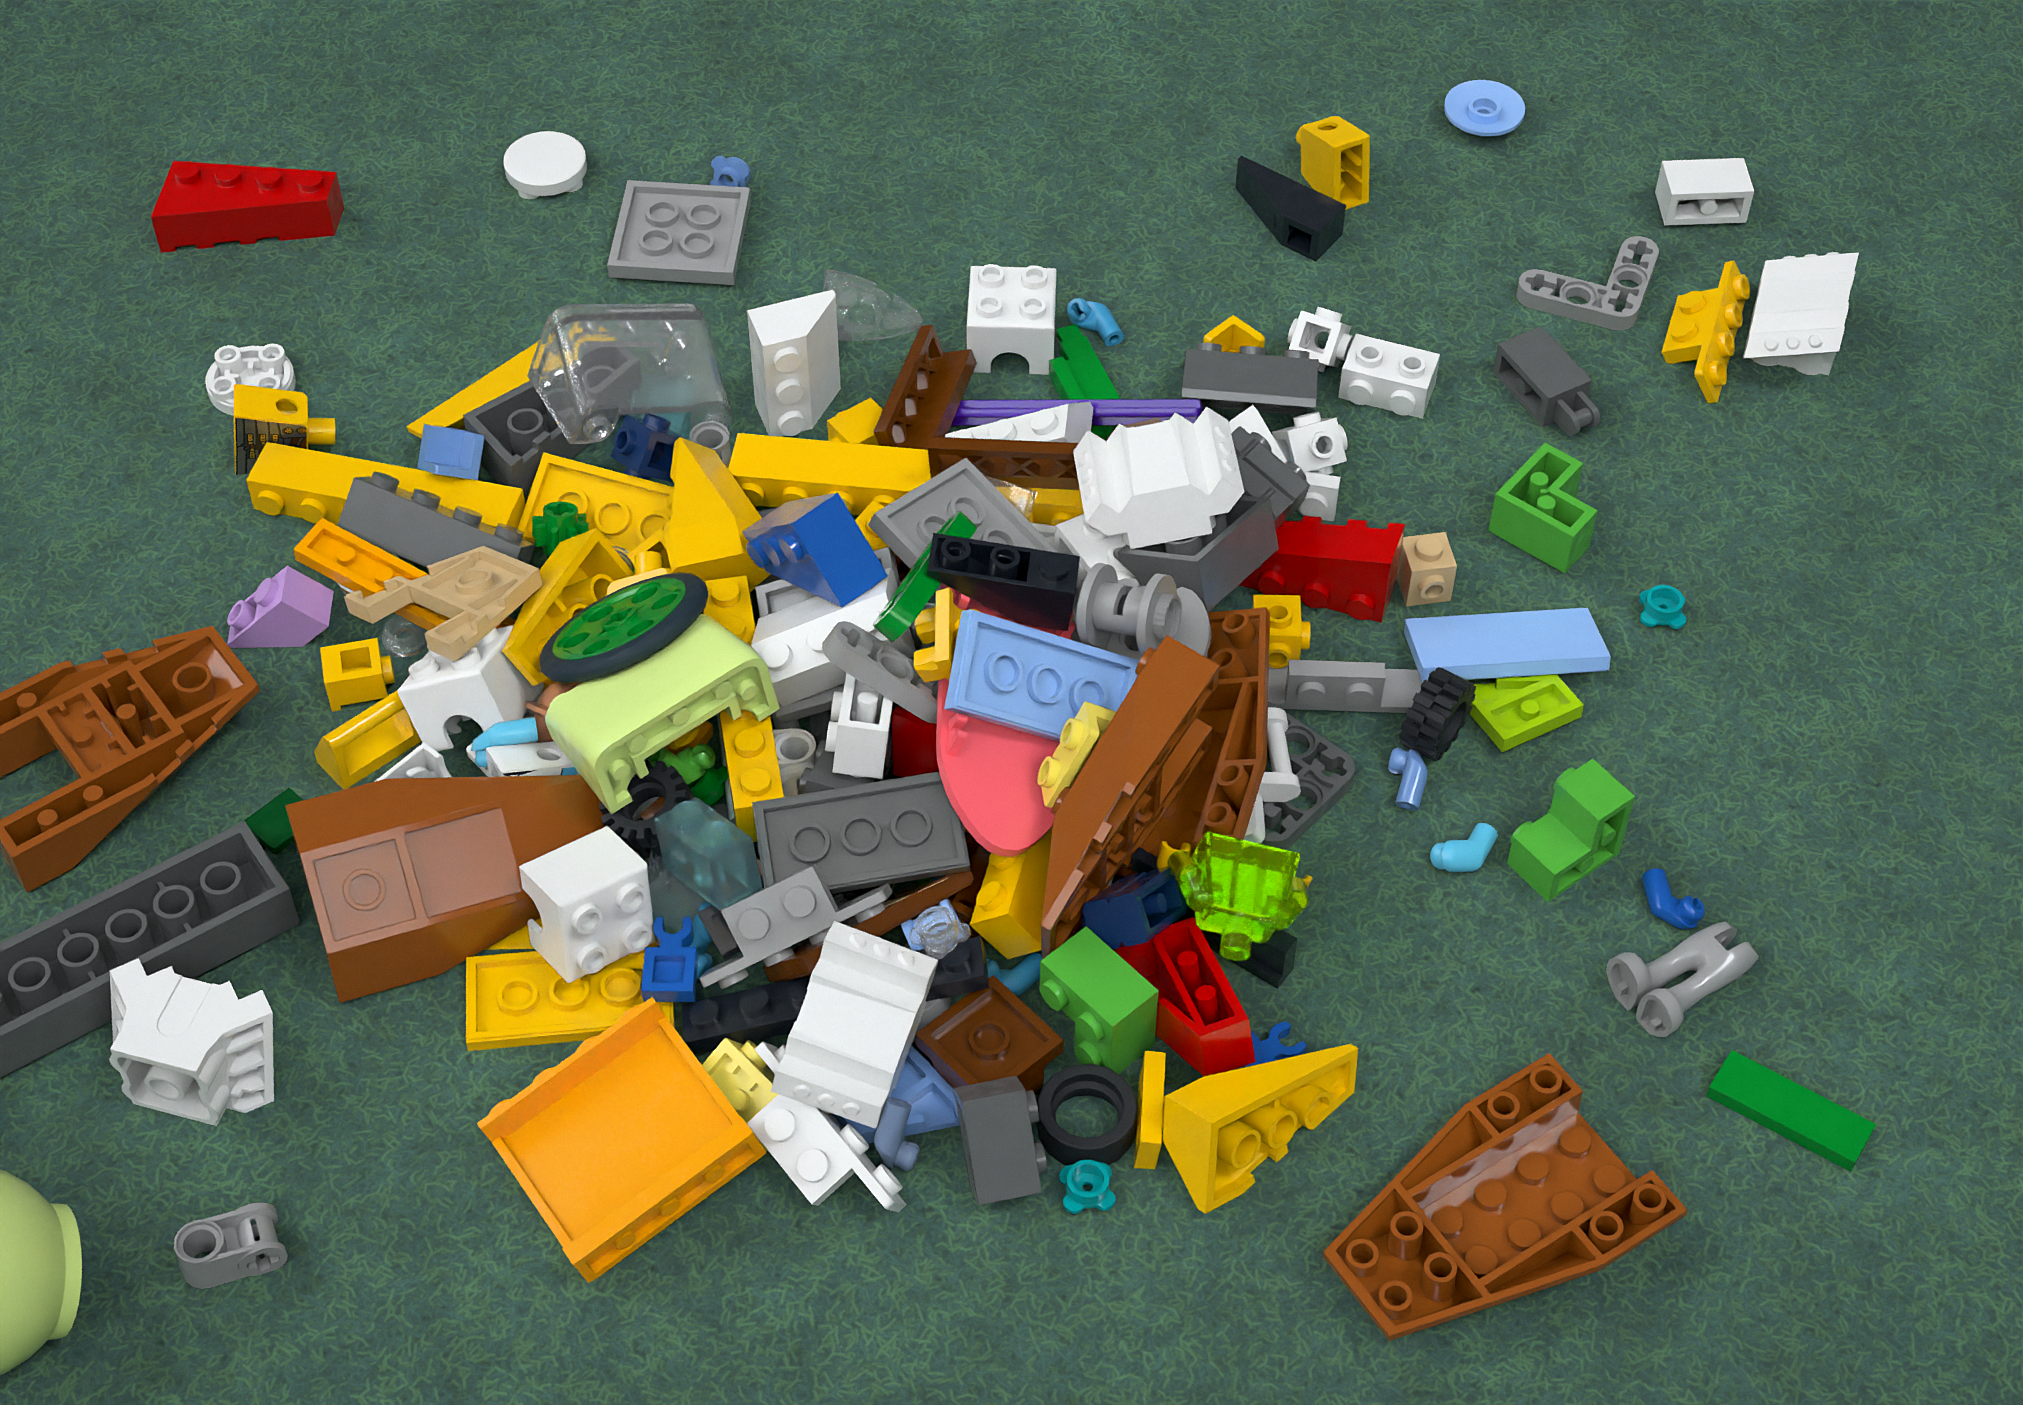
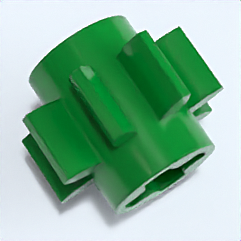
[532,501,589,556]

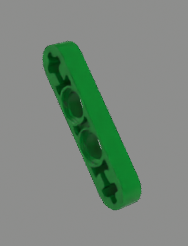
[873,510,978,642]

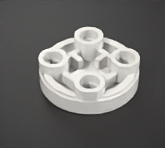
[503,131,587,199]
[205,343,296,416]

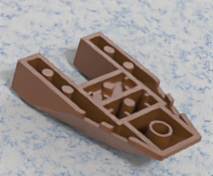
[0,626,260,893]
[1041,635,1220,959]

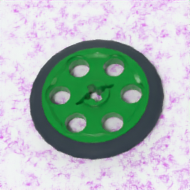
[539,572,708,684]

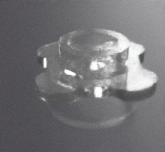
[909,906,971,959]

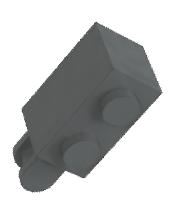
[1493,326,1600,437]

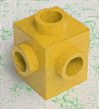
[1252,595,1310,669]

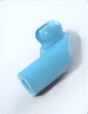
[471,717,538,767]
[1430,823,1498,872]

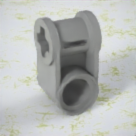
[174,1202,288,1289]

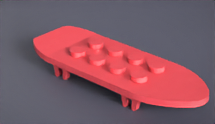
[936,583,1075,857]

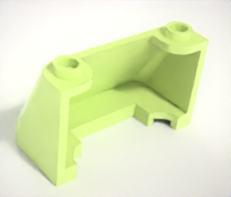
[545,614,780,814]

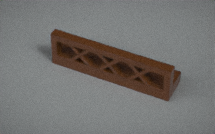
[873,324,977,450]
[928,437,1080,490]

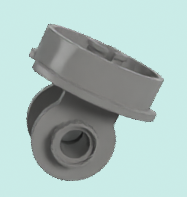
[1071,563,1211,677]

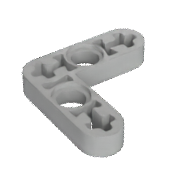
[1516,236,1659,330]
[822,621,938,724]

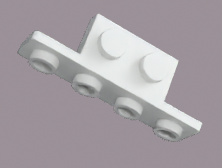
[747,1042,906,1213]

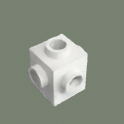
[1288,307,1354,372]
[1272,412,1347,475]

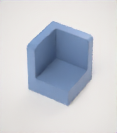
[417,424,484,480]

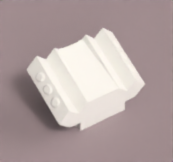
[1743,252,1859,375]
[1073,407,1244,549]
[771,921,938,1129]
[109,958,274,1126]

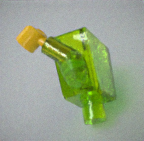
[1156,831,1313,961]

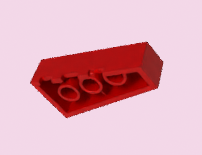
[151,161,344,253]
[1239,515,1405,623]

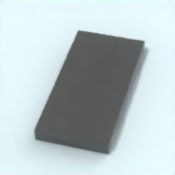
[752,772,970,894]

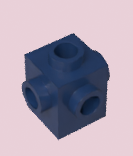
[611,413,686,483]

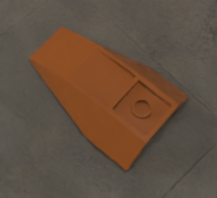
[1115,607,1270,878]
[285,775,606,1003]
[1323,1053,1688,1341]

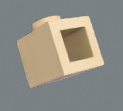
[1397,532,1457,606]

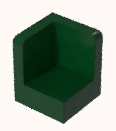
[243,788,304,854]

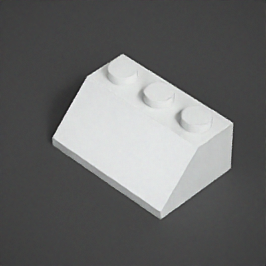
[747,290,841,437]
[945,402,1093,443]
[751,568,916,707]

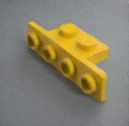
[1661,260,1750,403]

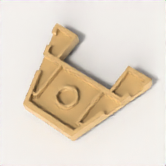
[344,546,543,661]

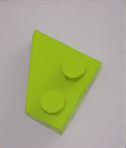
[1467,674,1584,752]

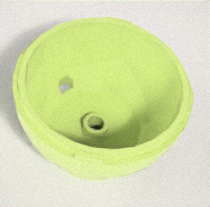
[0,1170,82,1376]

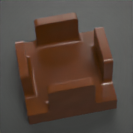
[915,975,1064,1094]

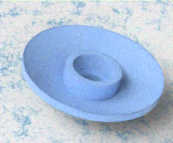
[1444,80,1525,136]

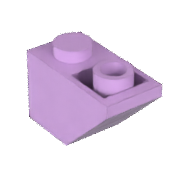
[227,566,334,648]

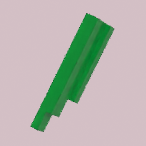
[1049,324,1120,440]

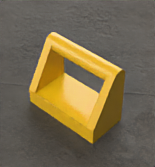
[314,690,422,790]

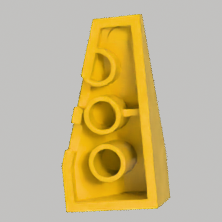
[502,528,635,686]

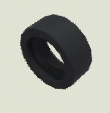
[1037,1064,1138,1166]

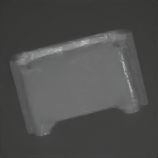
[527,303,733,444]

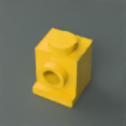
[320,638,395,712]

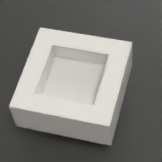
[1291,472,1341,522]

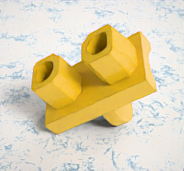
[914,587,980,682]

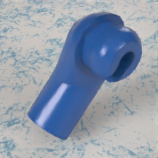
[1641,868,1705,930]

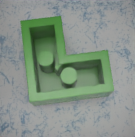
[1488,443,1598,573]
[1507,758,1635,902]
[1039,926,1159,1074]

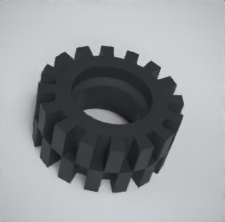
[1399,667,1476,762]
[599,760,698,858]

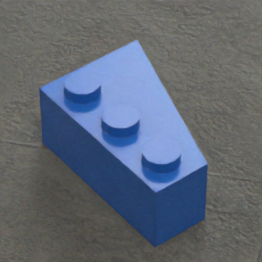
[742,493,888,608]

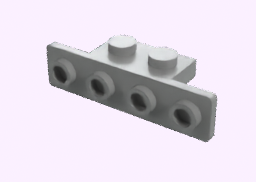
[1268,660,1423,713]
[699,863,892,989]

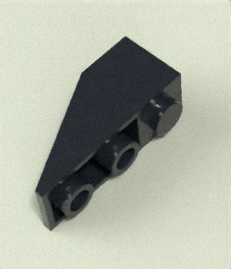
[1235,156,1346,262]
[927,533,1080,631]

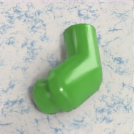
[646,743,716,785]

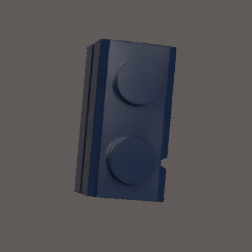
[1082,866,1188,950]

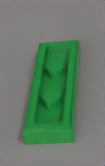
[1706,1050,1876,1172]

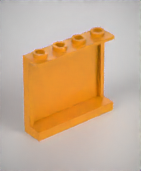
[477,997,766,1283]

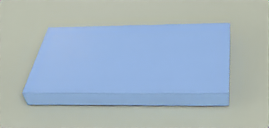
[1404,608,1611,682]
[944,609,1139,742]

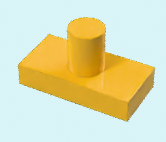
[1134,1051,1166,1169]

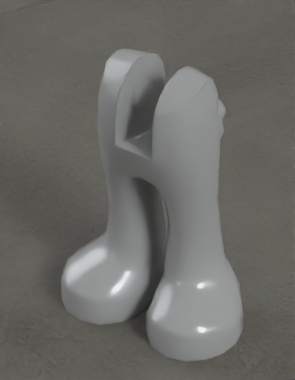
[1606,921,1758,1037]

